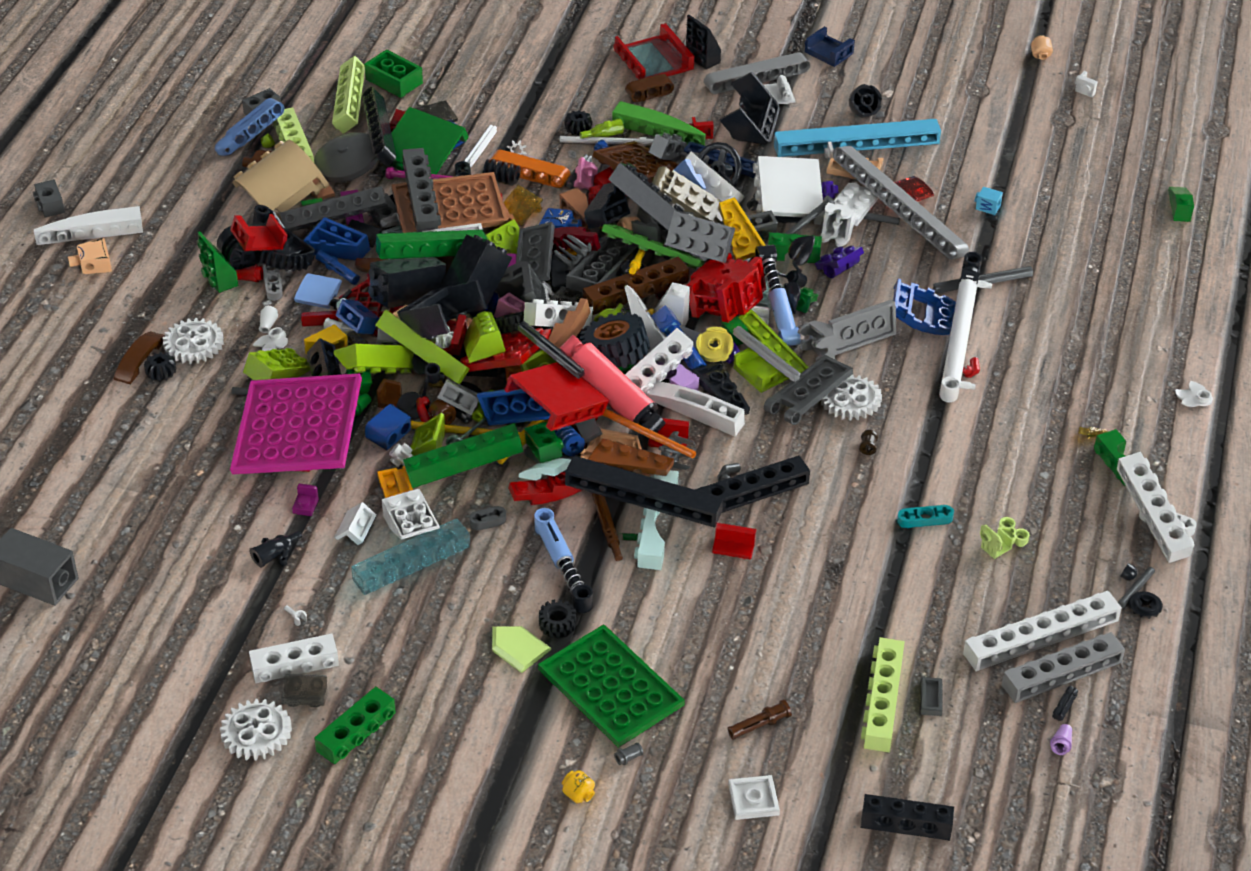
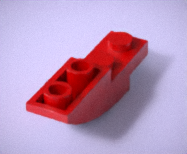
[508,472,582,505]

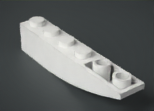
[34,206,143,245]
[645,381,745,437]

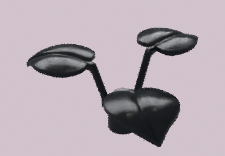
[748,235,815,314]
[397,353,482,420]

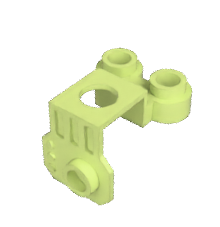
[980,517,1030,559]

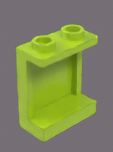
[733,341,791,393]

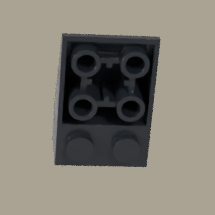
[686,14,721,69]

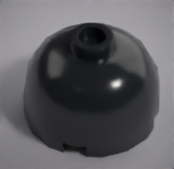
[848,84,882,118]

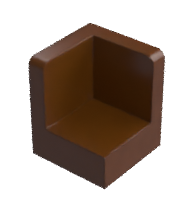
[377,379,402,409]

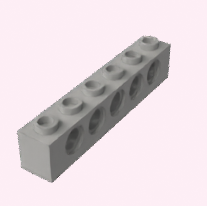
[1002,632,1125,703]

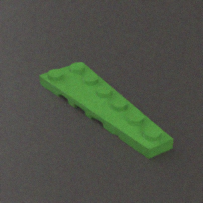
[602,224,705,269]

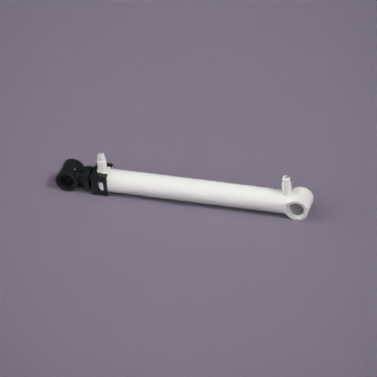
[939,252,992,402]

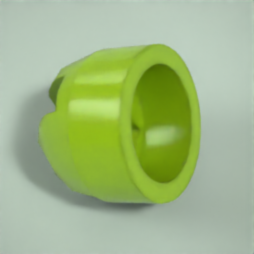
[261,133,275,148]

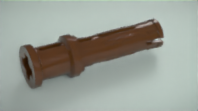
[727,699,792,740]

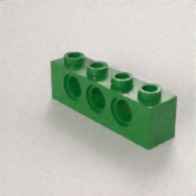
[314,686,396,765]

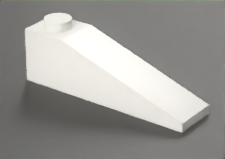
[625,285,675,356]

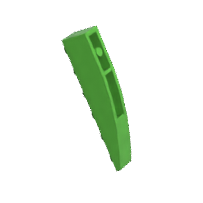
[612,101,706,146]

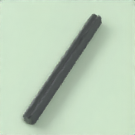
[933,266,1033,294]

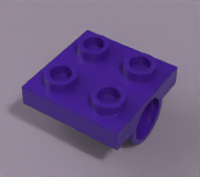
[815,245,864,278]

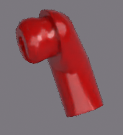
[962,357,980,378]
[416,396,431,422]

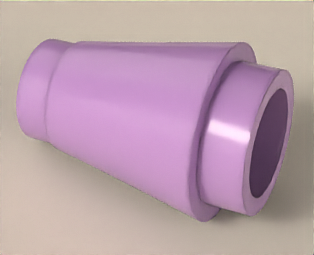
[1050,724,1072,755]

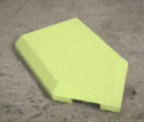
[492,626,551,673]

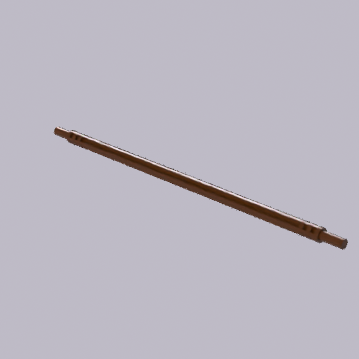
[571,424,623,561]

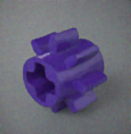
[821,181,839,200]

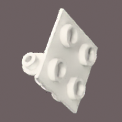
[764,75,796,104]

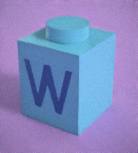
[974,186,1003,215]

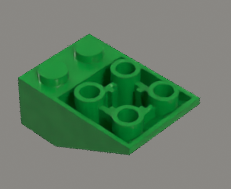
[197,231,239,293]

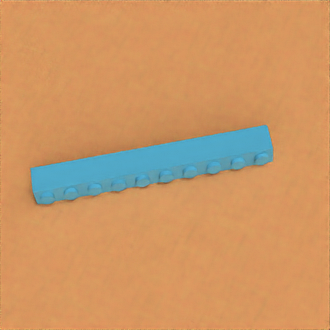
[774,119,941,157]

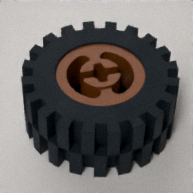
[580,312,650,369]

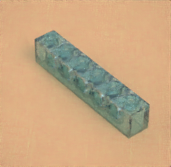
[351,518,470,595]

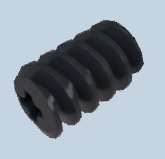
[482,159,521,186]

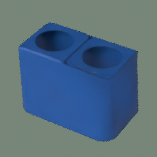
[365,403,411,450]

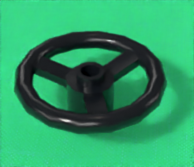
[697,142,742,188]

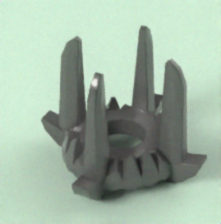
[554,235,592,271]
[659,431,698,470]

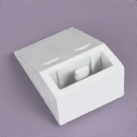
[382,489,440,540]

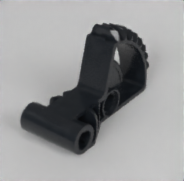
[251,205,315,272]

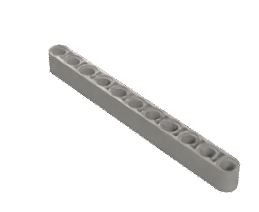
[833,146,969,260]

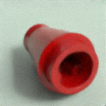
[236,265,264,282]

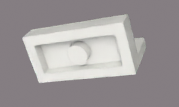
[334,502,376,545]

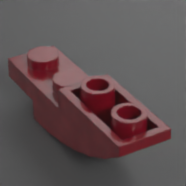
[552,227,601,252]

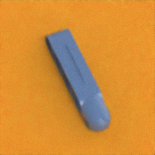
[215,98,284,156]

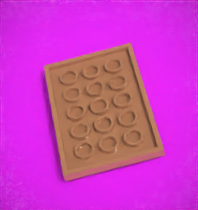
[392,172,508,233]

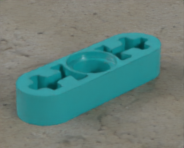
[897,505,954,528]

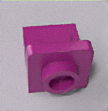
[292,483,319,516]

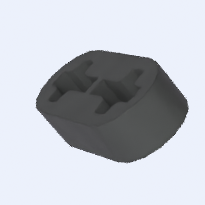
[469,506,506,530]

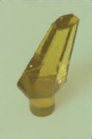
[1078,426,1108,438]

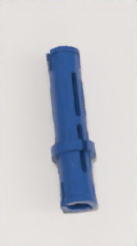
[316,250,360,285]

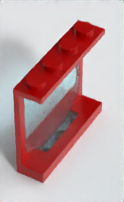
[613,23,694,80]

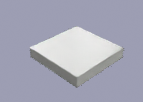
[728,775,780,820]

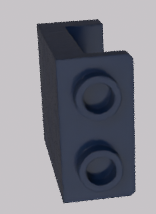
[804,26,855,67]

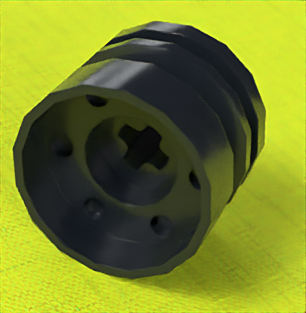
[217,226,261,270]

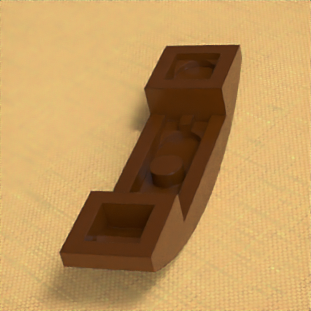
[114,331,165,385]

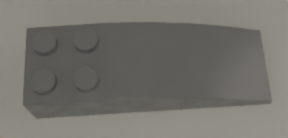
[565,238,639,299]

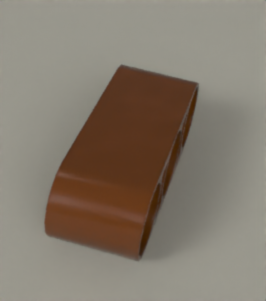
[625,74,674,102]

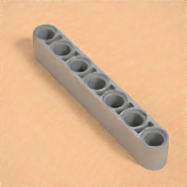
[704,52,810,94]

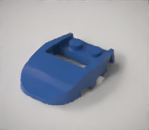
[893,279,956,335]

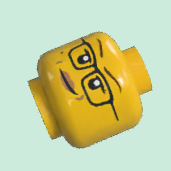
[561,770,595,804]

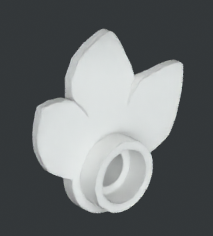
[253,327,288,351]
[1175,381,1213,407]

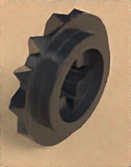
[1129,591,1163,619]

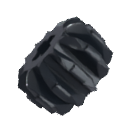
[564,110,592,136]
[144,352,177,382]

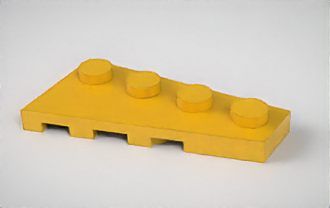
[718,197,766,260]

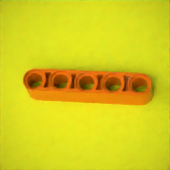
[489,149,571,188]

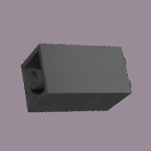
[0,528,79,606]

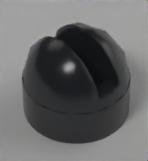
[1120,563,1137,580]

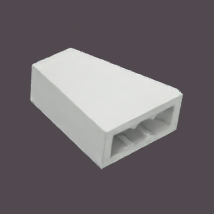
[654,283,690,327]

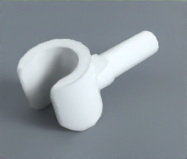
[284,605,307,626]

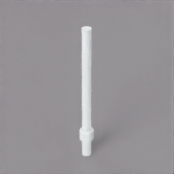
[560,136,654,147]

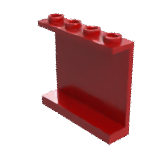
[504,362,609,431]

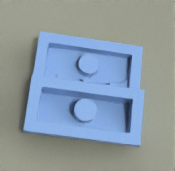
[294,273,342,309]

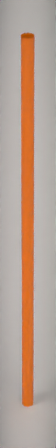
[503,366,696,459]

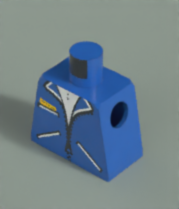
[539,208,582,228]

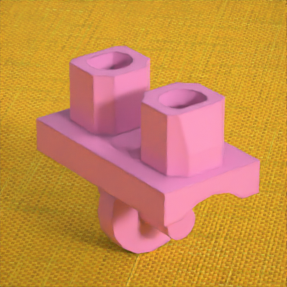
[574,157,598,190]

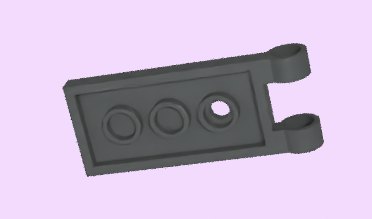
[764,355,853,425]

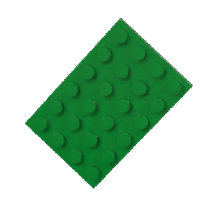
[538,624,685,748]

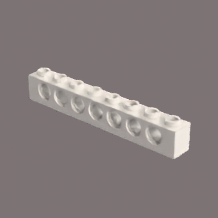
[963,591,1122,671]

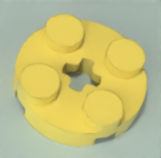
[696,327,734,362]

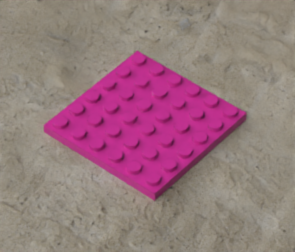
[230,373,362,475]

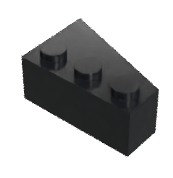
[584,183,631,229]

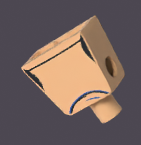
[68,237,112,274]

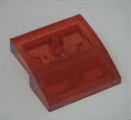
[894,176,934,202]

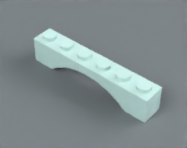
[634,470,679,570]

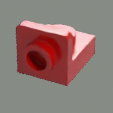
[689,117,714,139]

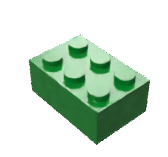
[364,49,423,98]

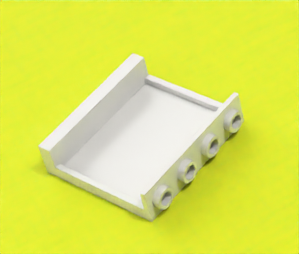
[753,156,824,225]

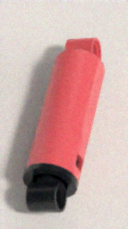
[559,335,666,433]

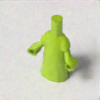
[579,119,624,139]

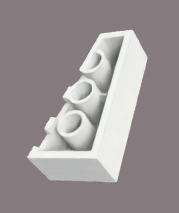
[685,152,745,203]

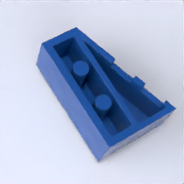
[304,217,370,260]

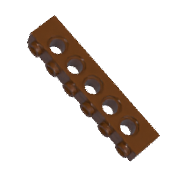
[583,256,689,315]

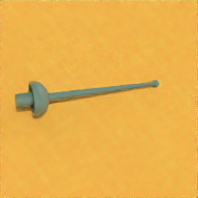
[446,417,486,445]

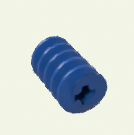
[554,425,585,456]

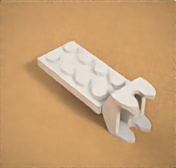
[821,183,879,247]

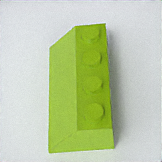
[463,311,506,363]
[334,344,414,374]

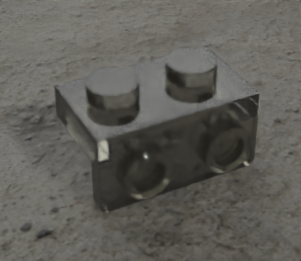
[281,674,328,707]

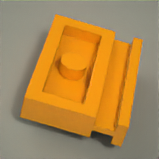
[377,466,413,498]

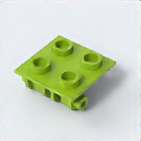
[486,219,520,254]

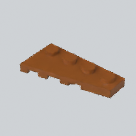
[588,438,674,476]

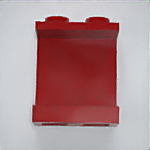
[230,214,287,251]

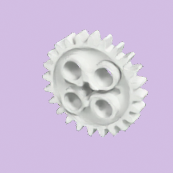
[163,318,224,364]
[821,374,882,421]
[220,699,292,761]

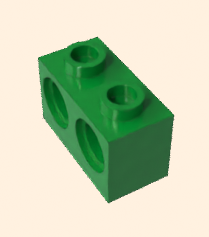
[524,422,563,463]

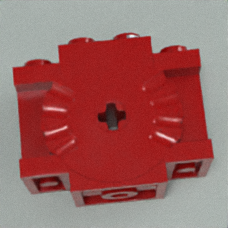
[686,253,767,323]

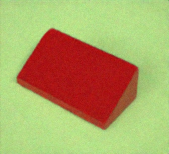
[301,310,339,327]

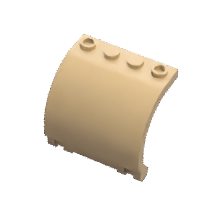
[232,140,329,221]

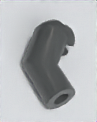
[717,463,741,481]

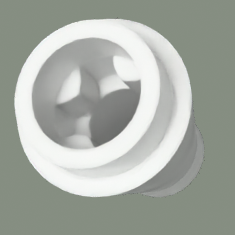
[259,306,278,333]

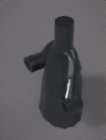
[249,531,302,568]

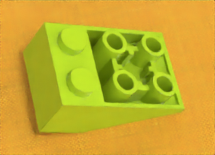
[243,348,310,380]

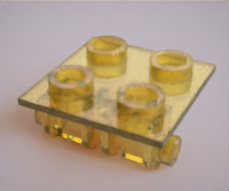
[503,185,543,226]

